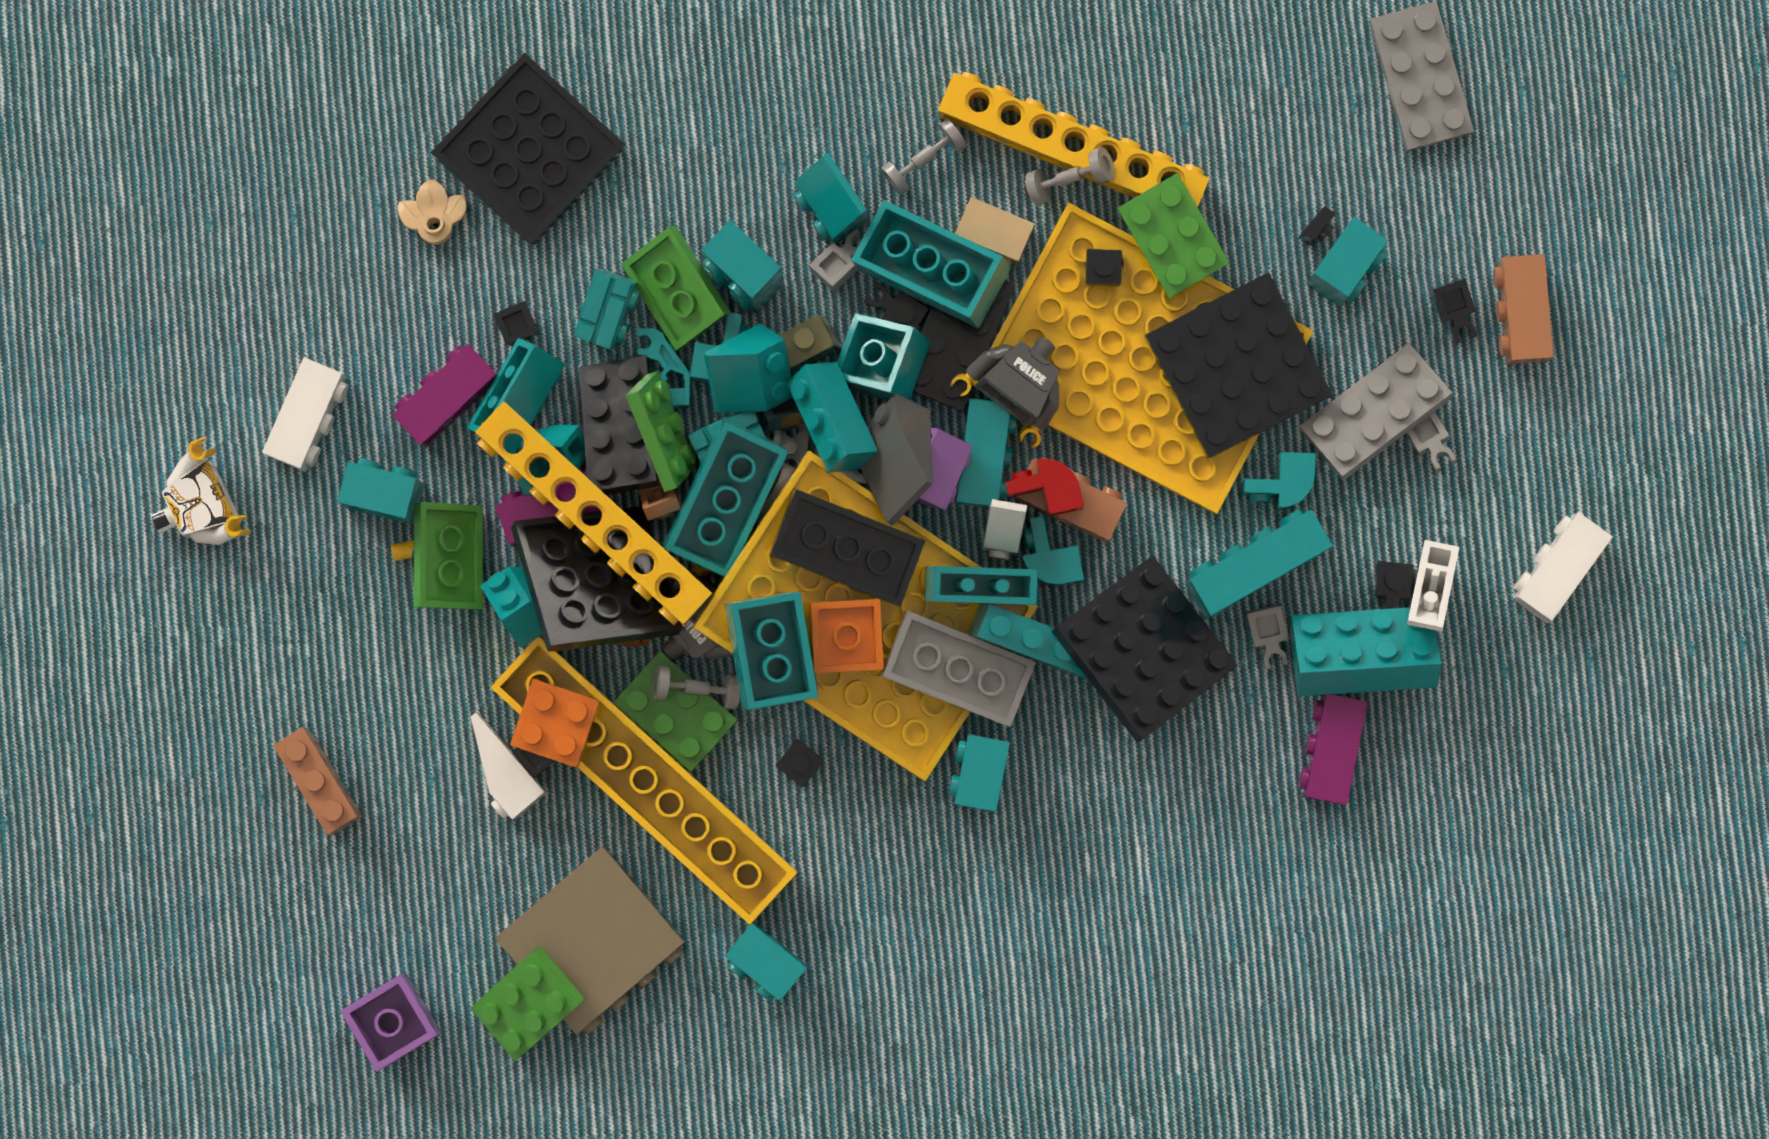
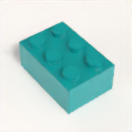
[701,220,784,314]
[724,591,818,710]

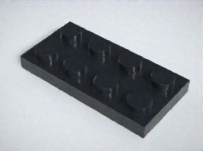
[913,280,1016,413]
[579,355,660,495]
[769,489,925,606]

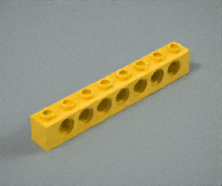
[938,72,1210,207]
[475,401,713,625]

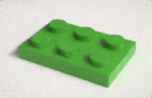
[1117,173,1229,298]
[621,225,731,351]
[626,371,696,492]
[414,502,483,610]
[613,651,738,772]
[470,946,586,1061]

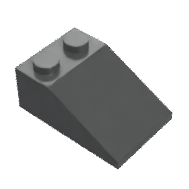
[861,393,933,526]

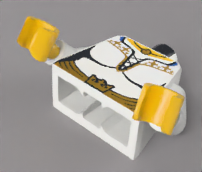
[151,437,251,545]

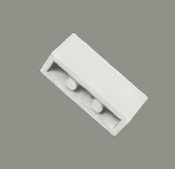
[262,357,348,472]
[1512,512,1613,623]

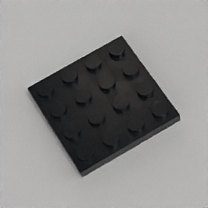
[430,52,626,247]
[1144,272,1333,459]
[511,506,683,652]
[1051,555,1238,743]

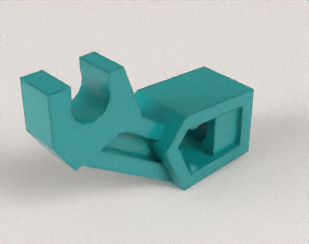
[637,328,691,408]

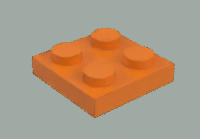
[808,599,884,674]
[510,678,601,768]

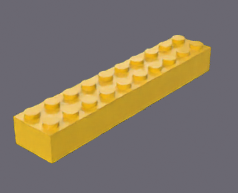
[490,637,798,925]

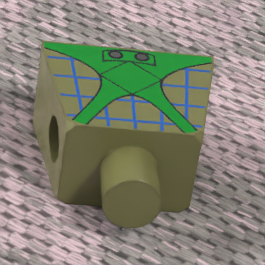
[779,314,842,376]

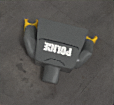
[951,337,1060,448]
[663,562,733,660]

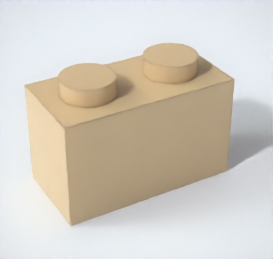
[955,197,1035,267]

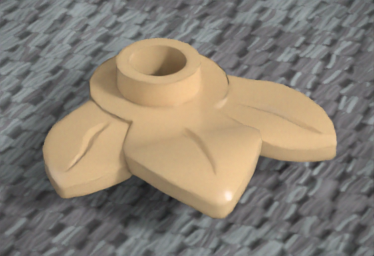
[398,180,467,245]

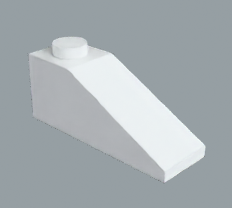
[982,499,1027,560]
[1407,540,1459,632]
[471,713,548,820]

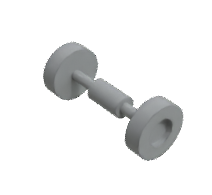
[881,119,967,195]
[1025,147,1115,205]
[651,665,740,710]

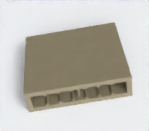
[495,846,686,1035]

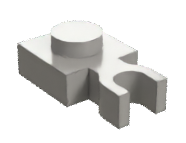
[809,230,860,292]
[1406,411,1457,474]
[1246,604,1289,669]

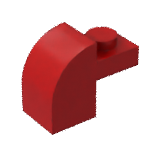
[1005,459,1084,517]

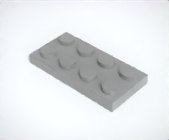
[1369,1,1474,152]
[1299,343,1453,481]
[880,611,1036,727]

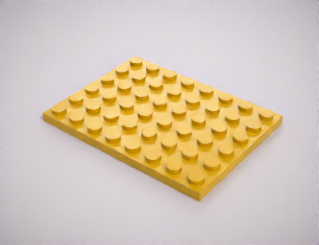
[972,202,1313,515]
[692,451,1038,782]

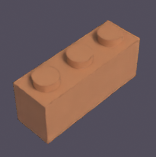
[1493,254,1554,365]
[1014,457,1127,544]
[273,727,363,835]

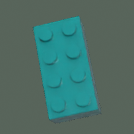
[851,200,1011,329]
[663,418,789,577]
[1184,508,1333,620]
[1289,607,1441,697]

